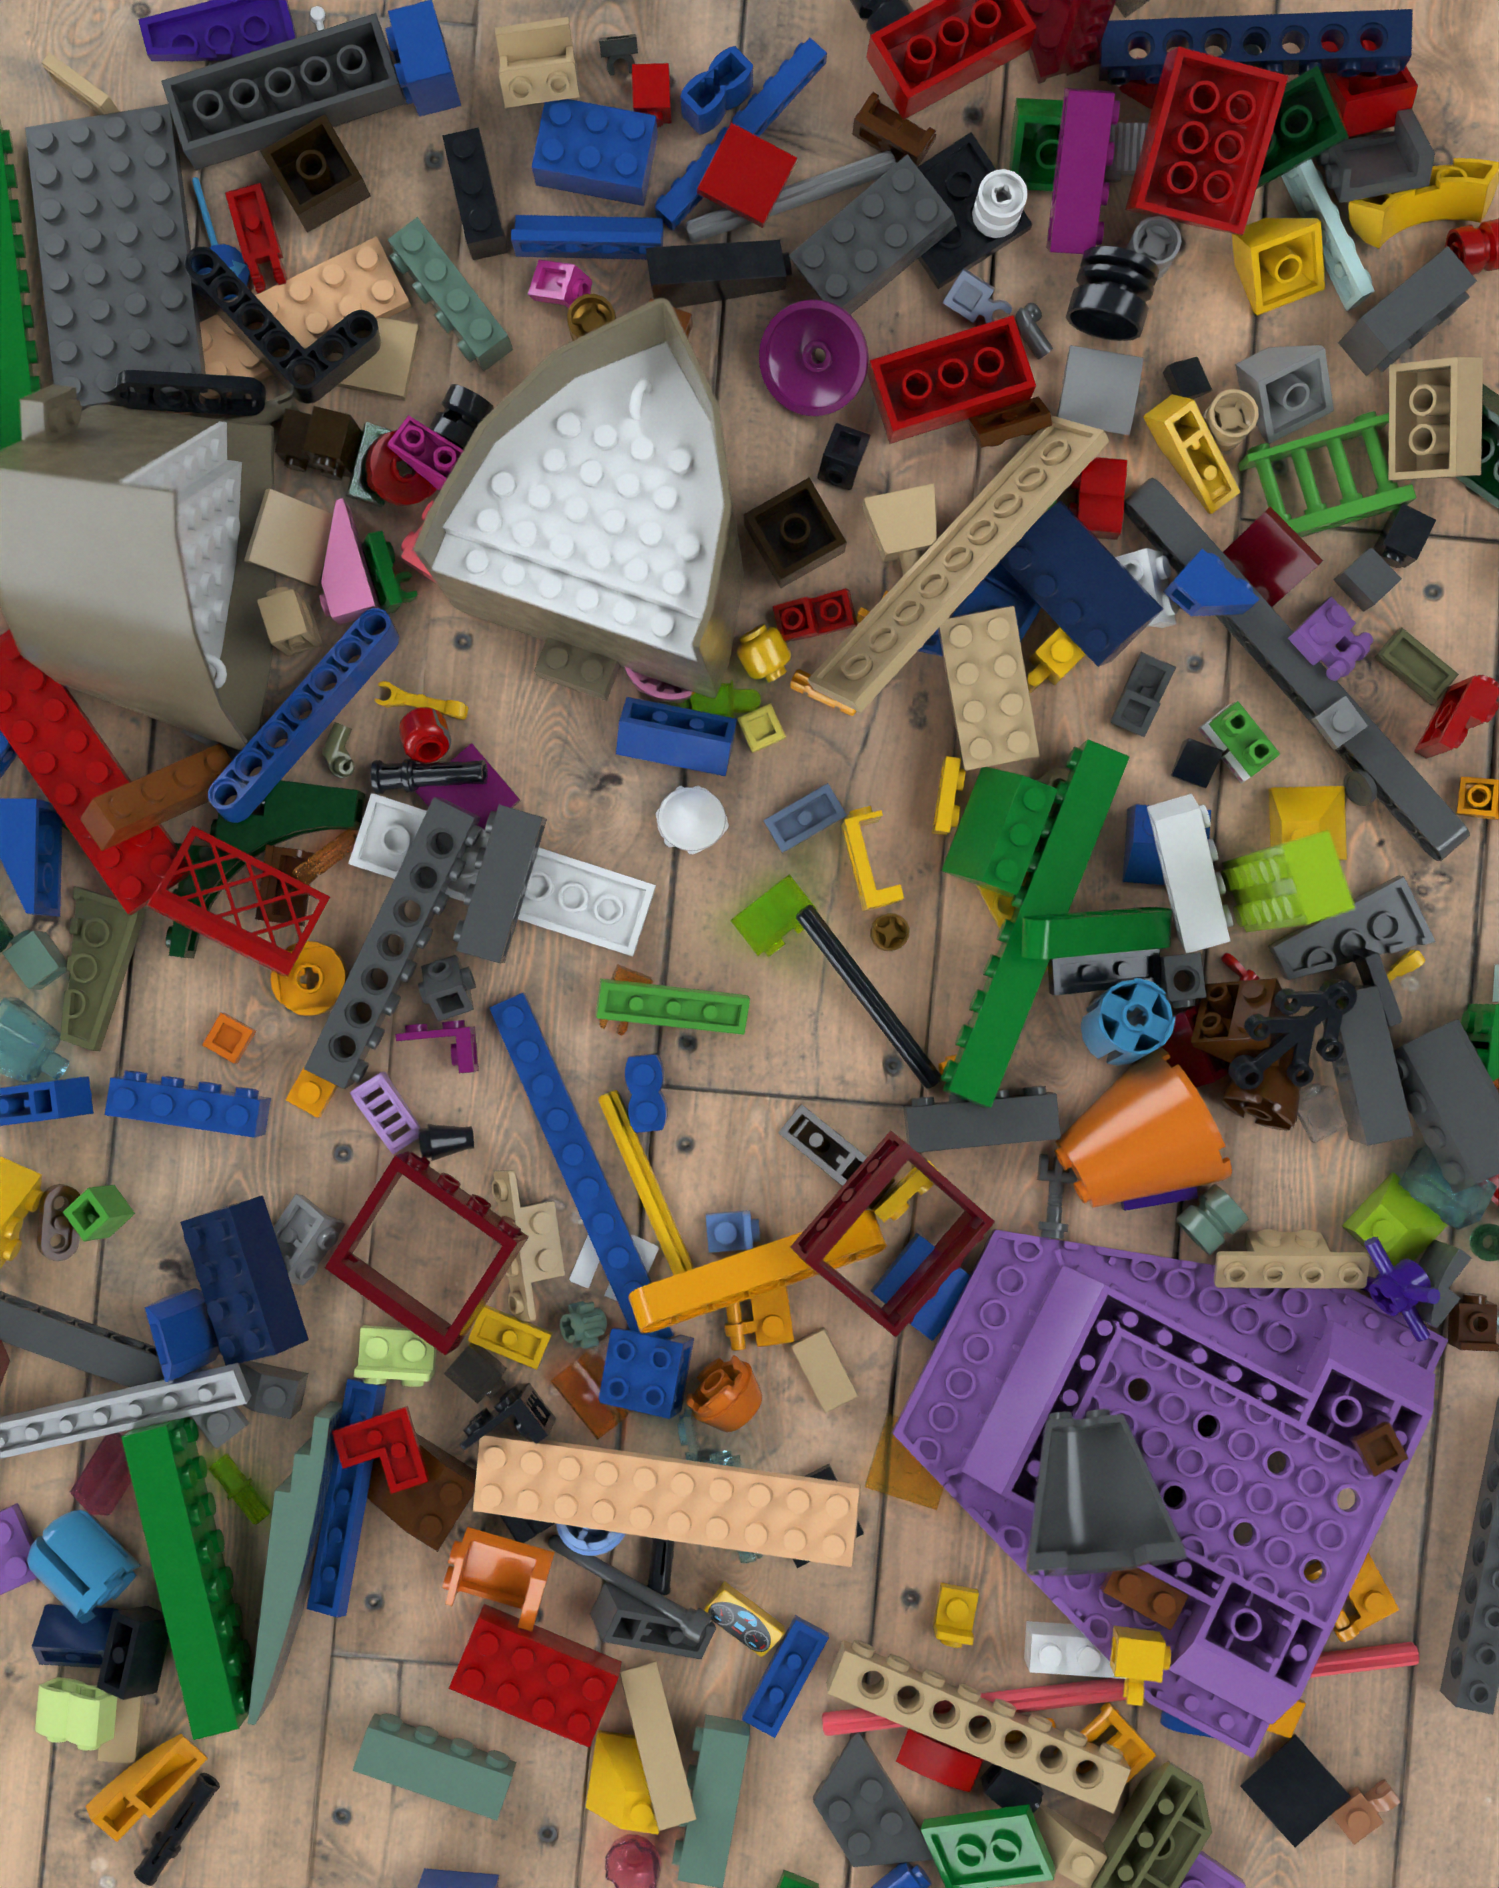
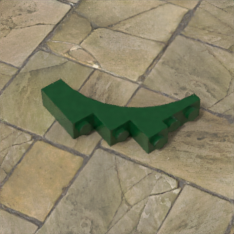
[166,780,365,959]

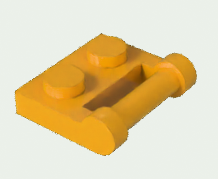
[1304,1552,1400,1642]
[1053,1702,1157,1785]

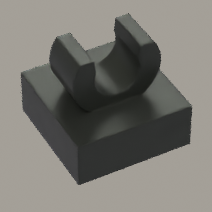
[599,34,638,76]

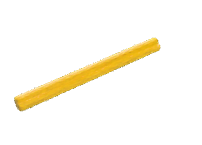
[598,1090,694,1276]

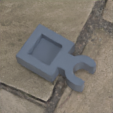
[942,268,1012,323]

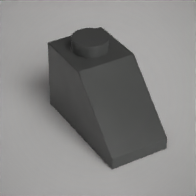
[239,1361,309,1419]

